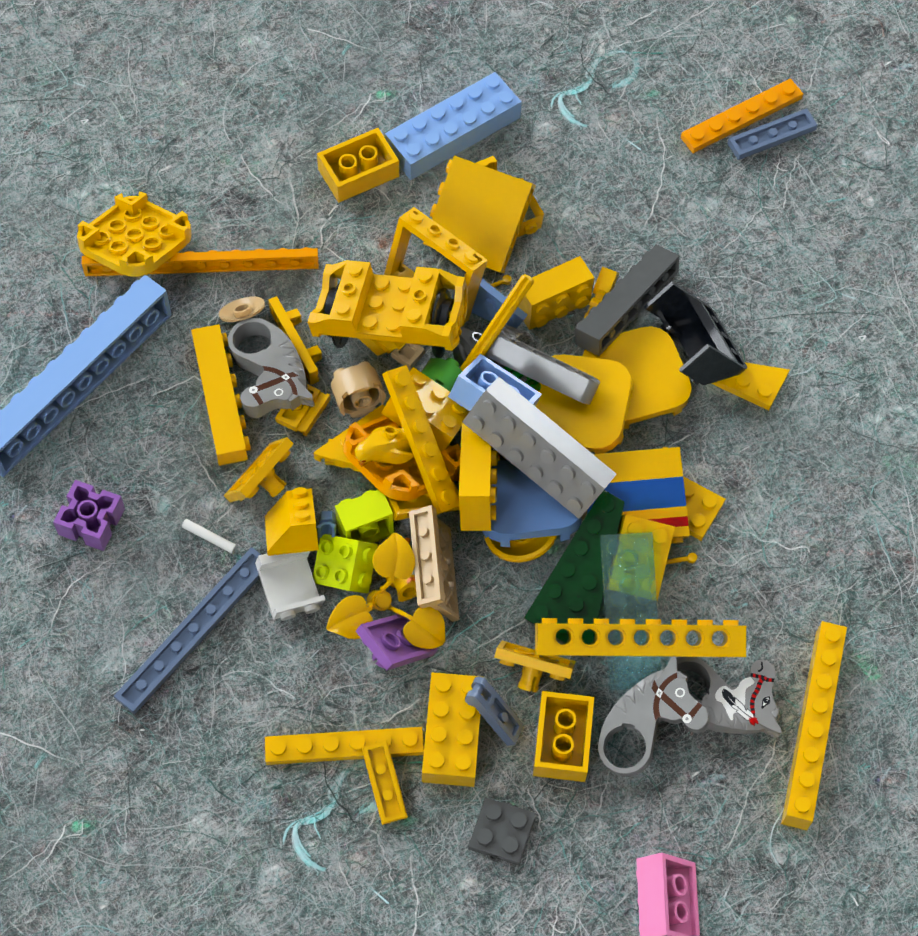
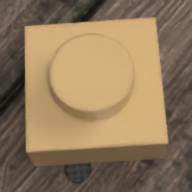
[391,343,425,370]

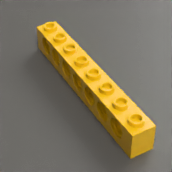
[535,618,746,657]

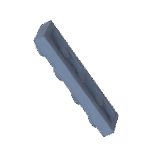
[727,108,818,160]

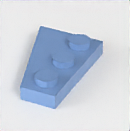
[451,278,527,329]

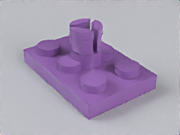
[356,611,438,671]

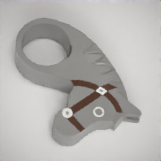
[228,318,315,418]
[598,656,709,777]

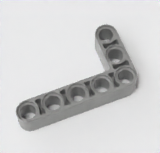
[485,325,600,405]

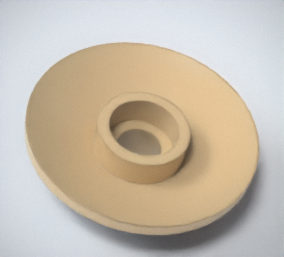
[219,296,265,322]

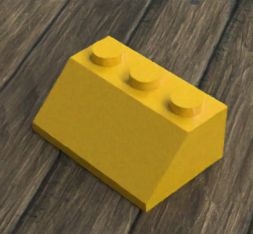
[265,487,319,556]

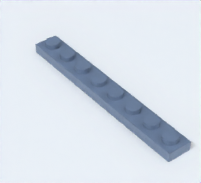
[114,547,261,715]

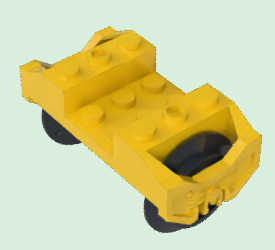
[307,260,469,358]

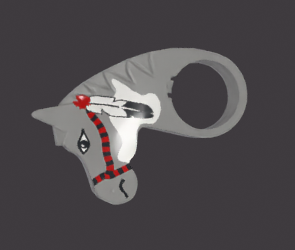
[677,657,782,738]

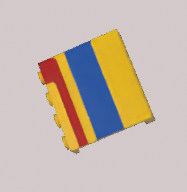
[586,447,690,544]

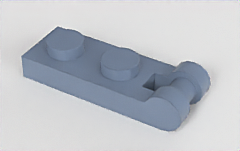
[465,677,524,746]

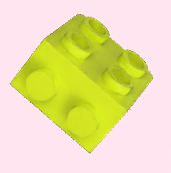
[313,534,378,594]

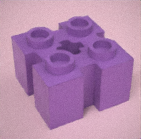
[53,480,125,551]

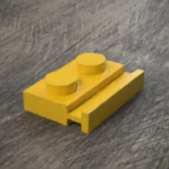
[275,384,331,436]

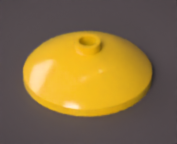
[484,536,557,563]

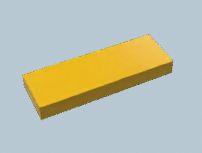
[361,740,408,825]

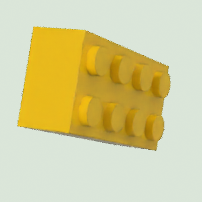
[459,423,498,531]
[422,672,482,787]

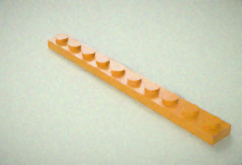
[81,247,319,276]

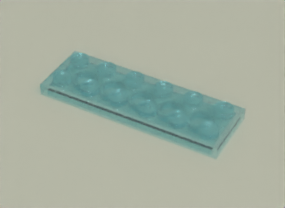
[600,532,661,690]

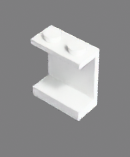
[255,551,325,621]

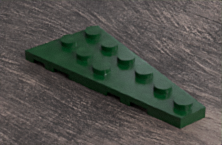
[524,490,625,658]

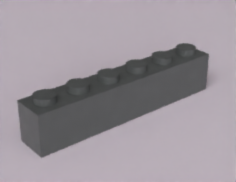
[574,244,679,356]

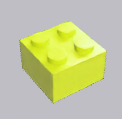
[335,490,394,543]

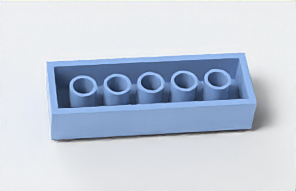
[385,72,522,180]

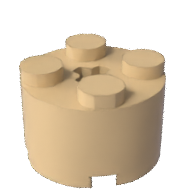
[331,361,386,418]

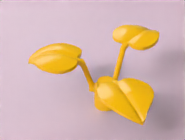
[326,533,445,649]

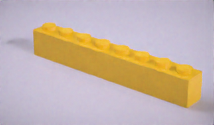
[781,621,847,830]

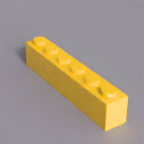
[191,324,251,466]

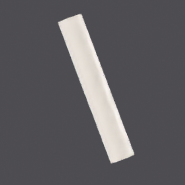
[182,519,237,554]

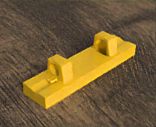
[268,296,322,385]

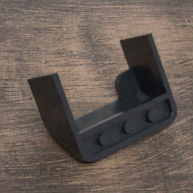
[644,281,747,385]

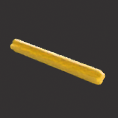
[460,274,534,371]

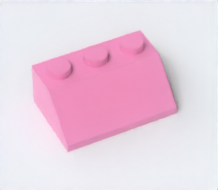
[636,853,700,936]

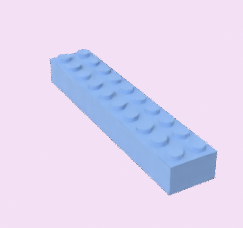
[0,275,172,477]

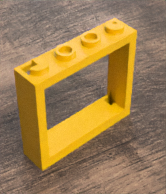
[384,207,488,323]

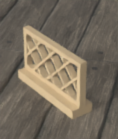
[409,505,460,622]

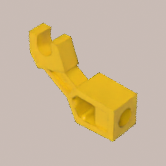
[584,266,619,318]

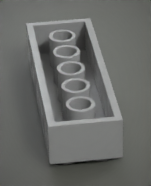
[462,377,616,519]

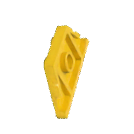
[314,404,385,472]

